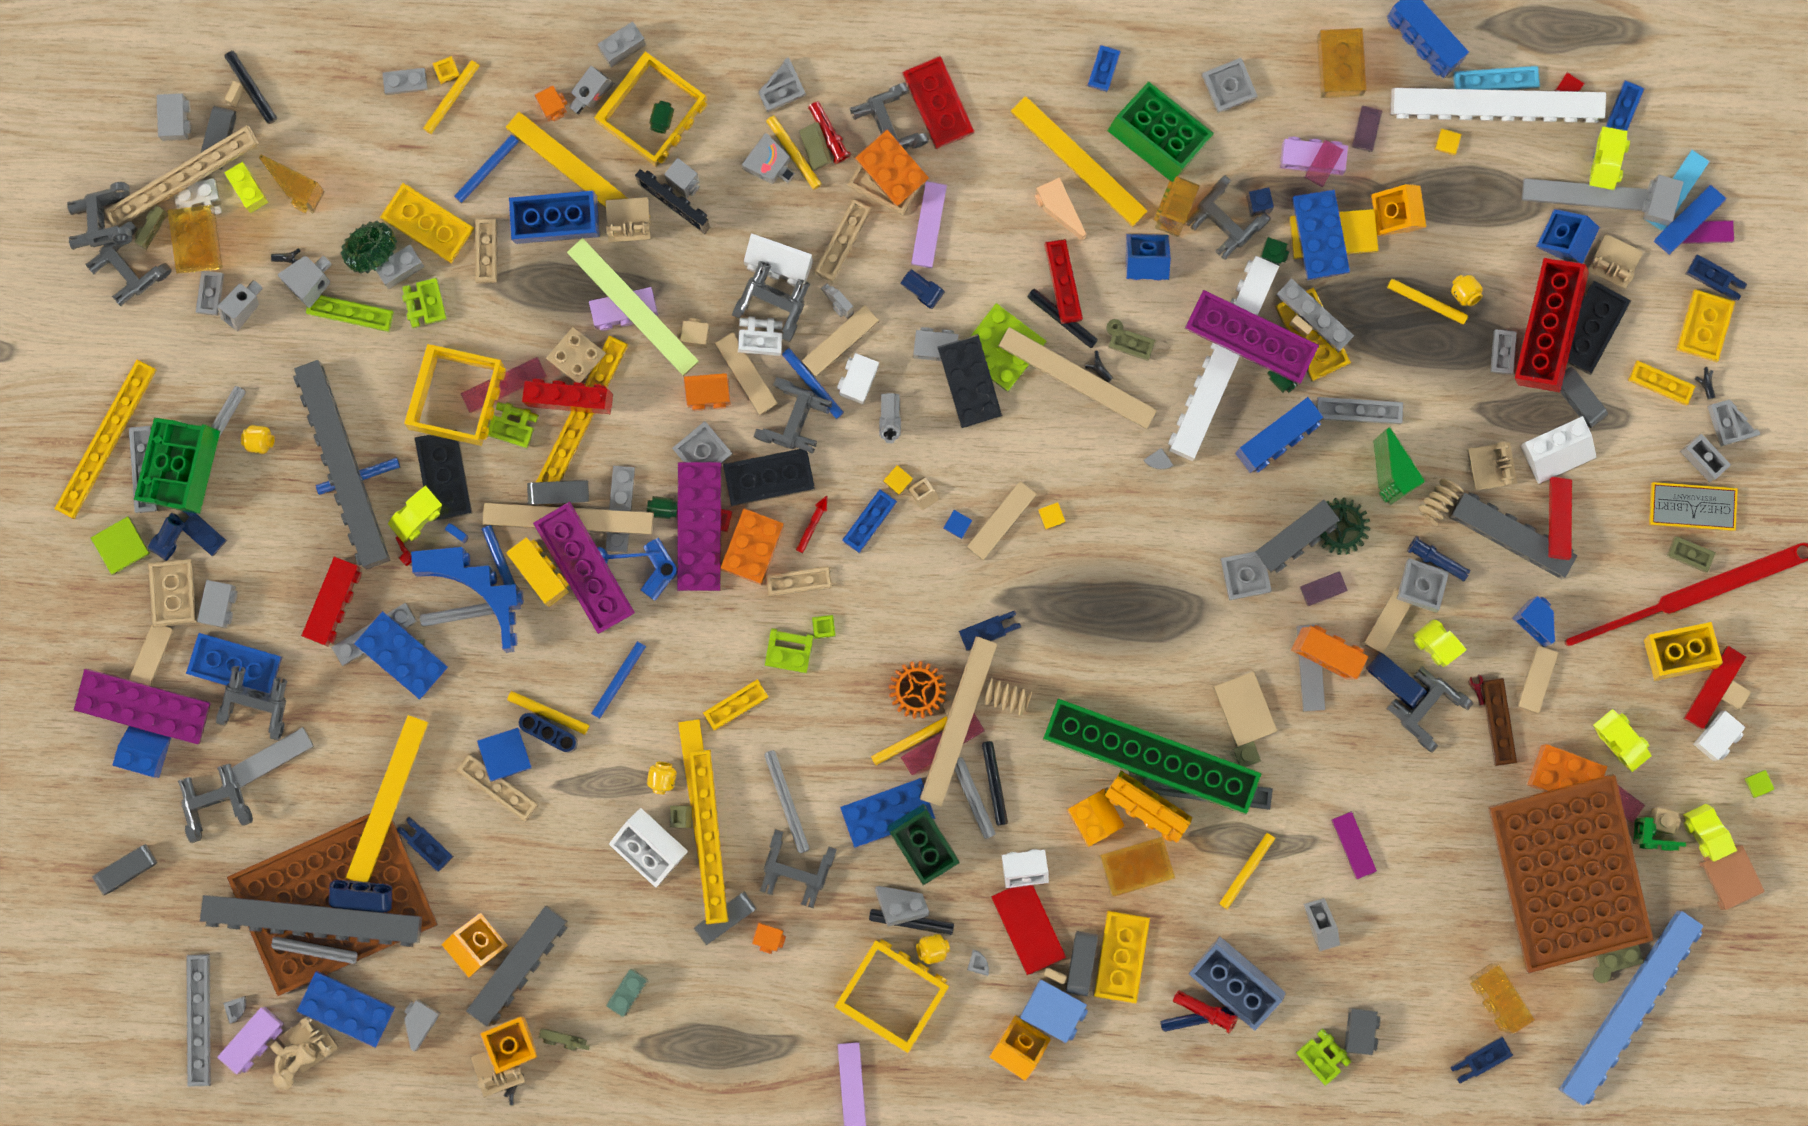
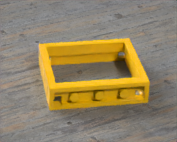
[594,51,707,167]
[404,344,506,446]
[834,939,949,1053]

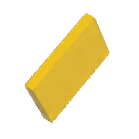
[1676,289,1736,362]

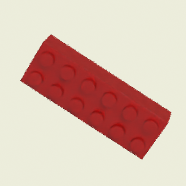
[1515,258,1589,393]

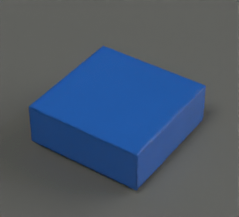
[943,510,972,539]
[445,523,469,544]

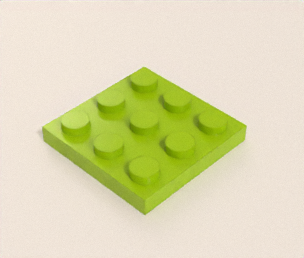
[971,303,1047,392]

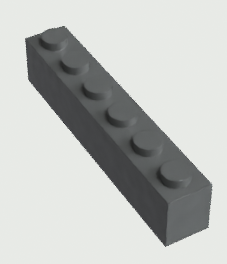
[1449,492,1578,580]
[466,906,568,1027]

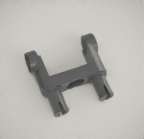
[850,83,929,149]
[1185,175,1271,260]
[67,182,132,250]
[85,221,172,306]
[732,261,810,342]
[753,377,832,454]
[216,666,287,741]
[1386,666,1474,753]
[178,764,253,843]
[759,829,837,908]

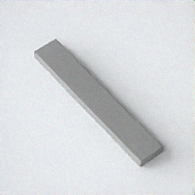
[1522,179,1650,211]
[187,954,211,1087]

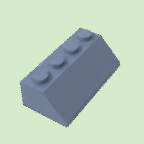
[1189,936,1286,1031]

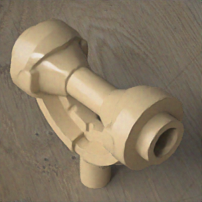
[270,1041,317,1090]

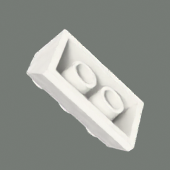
[744,233,813,286]
[1520,416,1597,484]
[609,808,688,887]

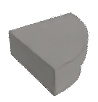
[1143,448,1173,469]
[967,949,989,976]
[223,996,246,1024]

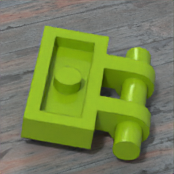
[402,278,447,328]
[488,402,539,449]
[1296,1028,1352,1086]

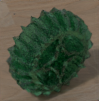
[341,220,397,274]
[1319,498,1371,555]

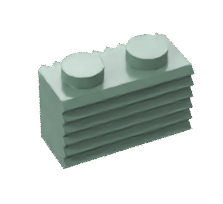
[606,968,648,1017]

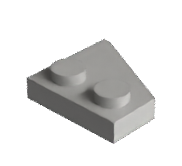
[758,57,806,113]
[820,283,854,319]
[1707,399,1760,447]
[875,886,929,927]

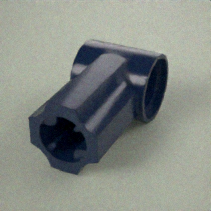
[900,269,945,309]
[148,516,185,561]

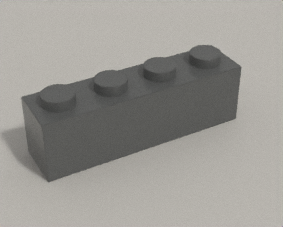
[1255,500,1340,573]

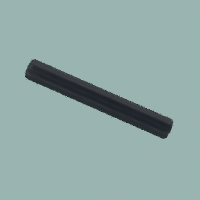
[224,50,277,124]
[1027,289,1098,348]
[982,741,1008,826]
[869,909,954,935]

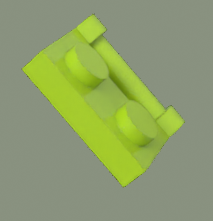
[764,628,814,674]

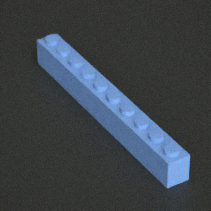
[1558,911,1703,1106]

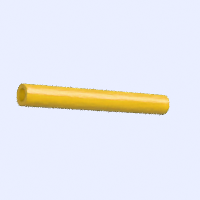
[423,60,480,134]
[766,115,822,190]
[1387,278,1468,325]
[507,691,590,735]
[871,716,948,766]
[1219,833,1276,910]

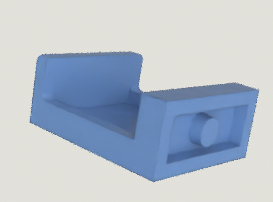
[1020,979,1088,1043]

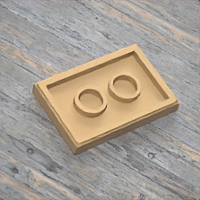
[847,164,918,216]
[148,559,197,627]
[1213,671,1277,747]

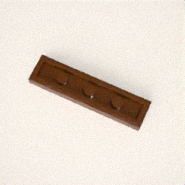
[1482,678,1517,766]

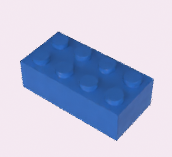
[1387,0,1469,78]
[509,190,600,244]
[1235,397,1323,473]

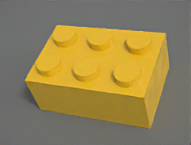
[506,537,569,607]
[1644,622,1723,681]

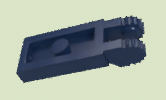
[1685,254,1747,301]
[169,511,227,556]
[958,611,1021,651]
[397,816,454,872]
[1450,1036,1513,1084]

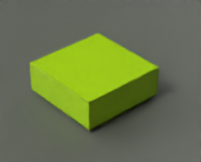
[812,615,836,639]
[1744,770,1775,798]

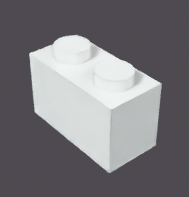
[837,353,879,404]
[1693,711,1745,761]
[1002,849,1049,888]

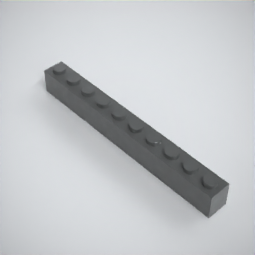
[293,360,391,570]
[200,895,423,947]

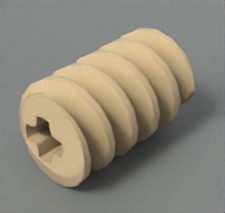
[1418,478,1464,526]
[985,678,1032,716]

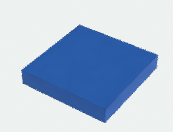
[477,728,532,782]

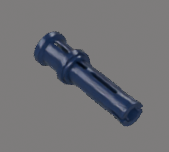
[1407,536,1471,582]

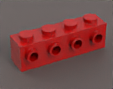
[522,379,613,415]
[301,556,362,647]

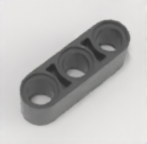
[200,106,236,169]
[1560,367,1608,428]
[527,480,589,504]
[92,844,157,896]
[694,891,757,945]
[1066,931,1098,996]

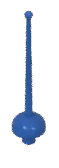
[597,547,663,564]

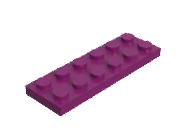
[1184,290,1319,385]
[677,462,721,591]
[533,502,635,634]
[73,668,211,745]

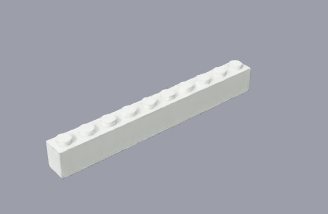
[1391,88,1606,123]
[1168,256,1279,461]

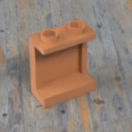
[1699,845,1765,910]

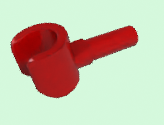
[396,536,412,566]

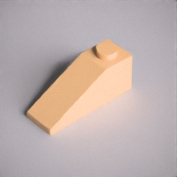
[1034,178,1087,240]

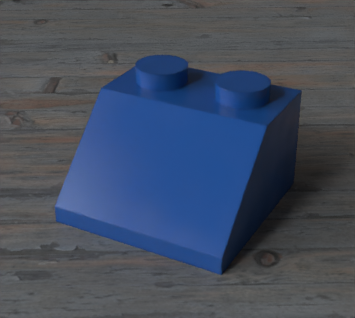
[1537,209,1600,264]
[1126,234,1171,281]
[1512,596,1555,647]
[112,726,171,778]

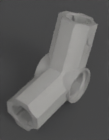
[879,393,901,443]

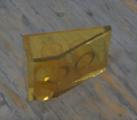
[259,154,325,214]

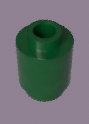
[649,101,675,134]
[1267,370,1298,393]
[646,496,678,519]

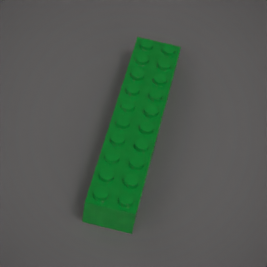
[1043,698,1262,815]

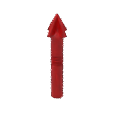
[796,495,828,554]

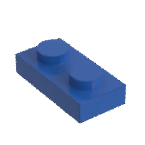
[1088,45,1120,92]

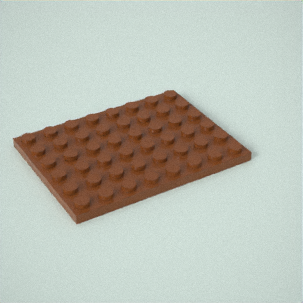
[1488,774,1654,973]
[227,813,438,996]

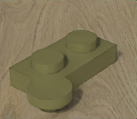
[1106,319,1155,361]
[1593,945,1644,983]
[538,1028,590,1051]

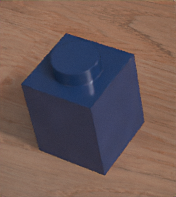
[1246,187,1274,217]

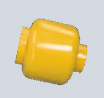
[1451,275,1483,307]
[241,425,275,454]
[647,761,677,795]
[916,934,950,964]

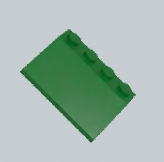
[1107,81,1214,183]
[1373,427,1426,505]

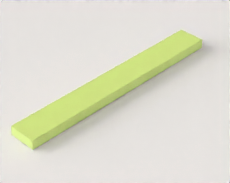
[567,238,699,377]

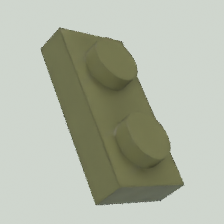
[135,206,168,250]
[1666,536,1716,573]

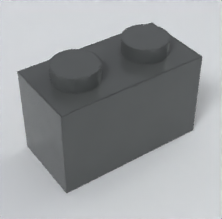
[1344,1008,1380,1055]

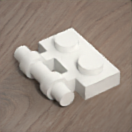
[174,178,222,223]
[738,316,782,356]

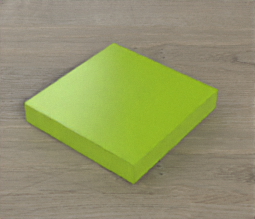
[91,516,150,575]

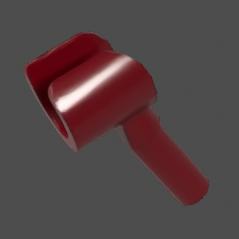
[1469,674,1485,705]

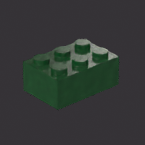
[887,804,960,886]

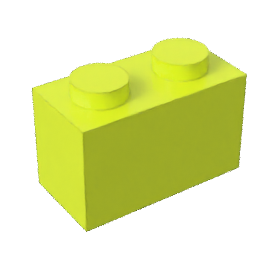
[224,162,269,213]

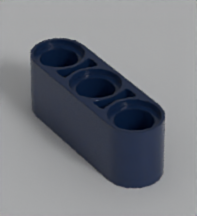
[1366,652,1427,709]
[519,713,578,753]
[329,880,392,913]

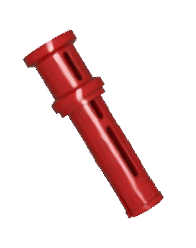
[808,101,851,164]
[1173,990,1238,1034]

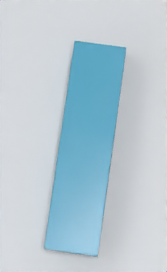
[1453,66,1540,90]
[1646,150,1710,231]

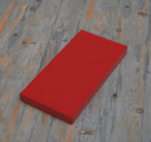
[902,56,974,149]
[991,885,1066,975]

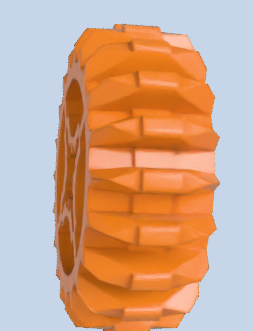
[889,661,946,719]

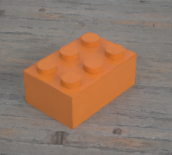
[854,130,929,206]
[721,509,784,586]
[1291,625,1369,680]
[1527,744,1607,792]

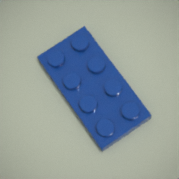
[1292,190,1350,280]
[354,611,448,700]
[186,633,282,694]
[840,778,936,848]
[297,971,395,1048]

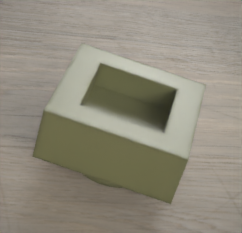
[1233,741,1261,767]
[670,806,692,828]

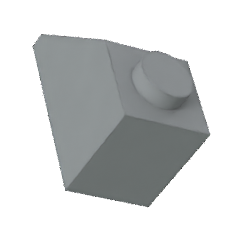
[1304,898,1340,951]
[404,1000,441,1052]

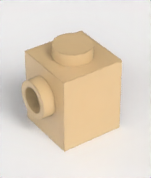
[677,318,710,348]
[1650,808,1680,834]

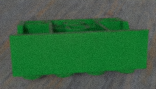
[134,417,220,514]

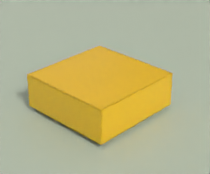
[432,56,460,84]
[1434,128,1461,156]
[883,465,913,495]
[1038,502,1066,530]

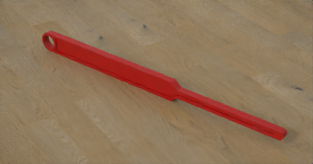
[1565,543,1808,646]

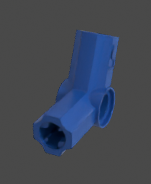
[640,538,677,601]

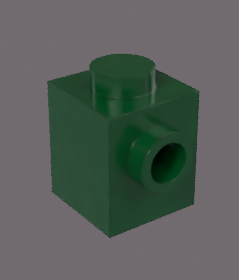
[1260,237,1289,266]

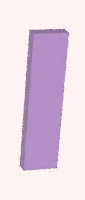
[911,181,947,268]
[838,1042,866,1126]

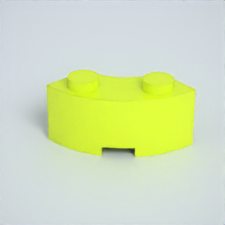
[1589,126,1630,190]
[388,486,442,543]
[1413,619,1467,667]
[1593,709,1652,772]
[1683,804,1737,862]

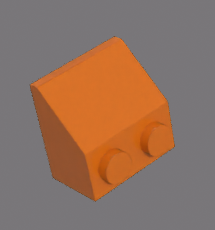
[684,373,731,411]

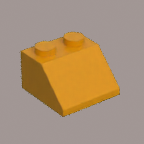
[1371,184,1426,236]
[1066,789,1125,847]
[441,913,508,978]
[989,1015,1051,1081]
[480,1017,537,1074]

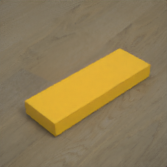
[1628,360,1696,406]
[703,679,769,731]

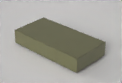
[799,122,832,170]

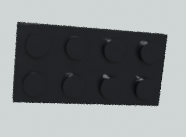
[635,169,710,234]
[1567,280,1631,375]
[937,334,1002,428]
[414,430,472,521]
[723,449,815,507]

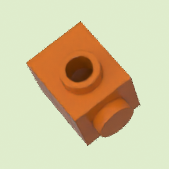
[535,85,568,122]
[752,923,786,954]

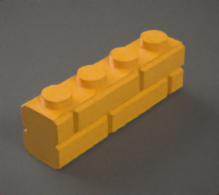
[1104,770,1193,843]

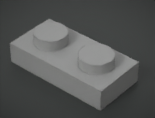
[383,68,428,95]
[196,270,224,316]
[1490,330,1516,375]

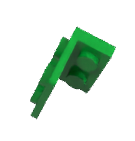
[1633,817,1686,851]

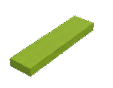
[306,295,394,332]

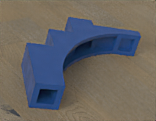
[411,547,524,653]

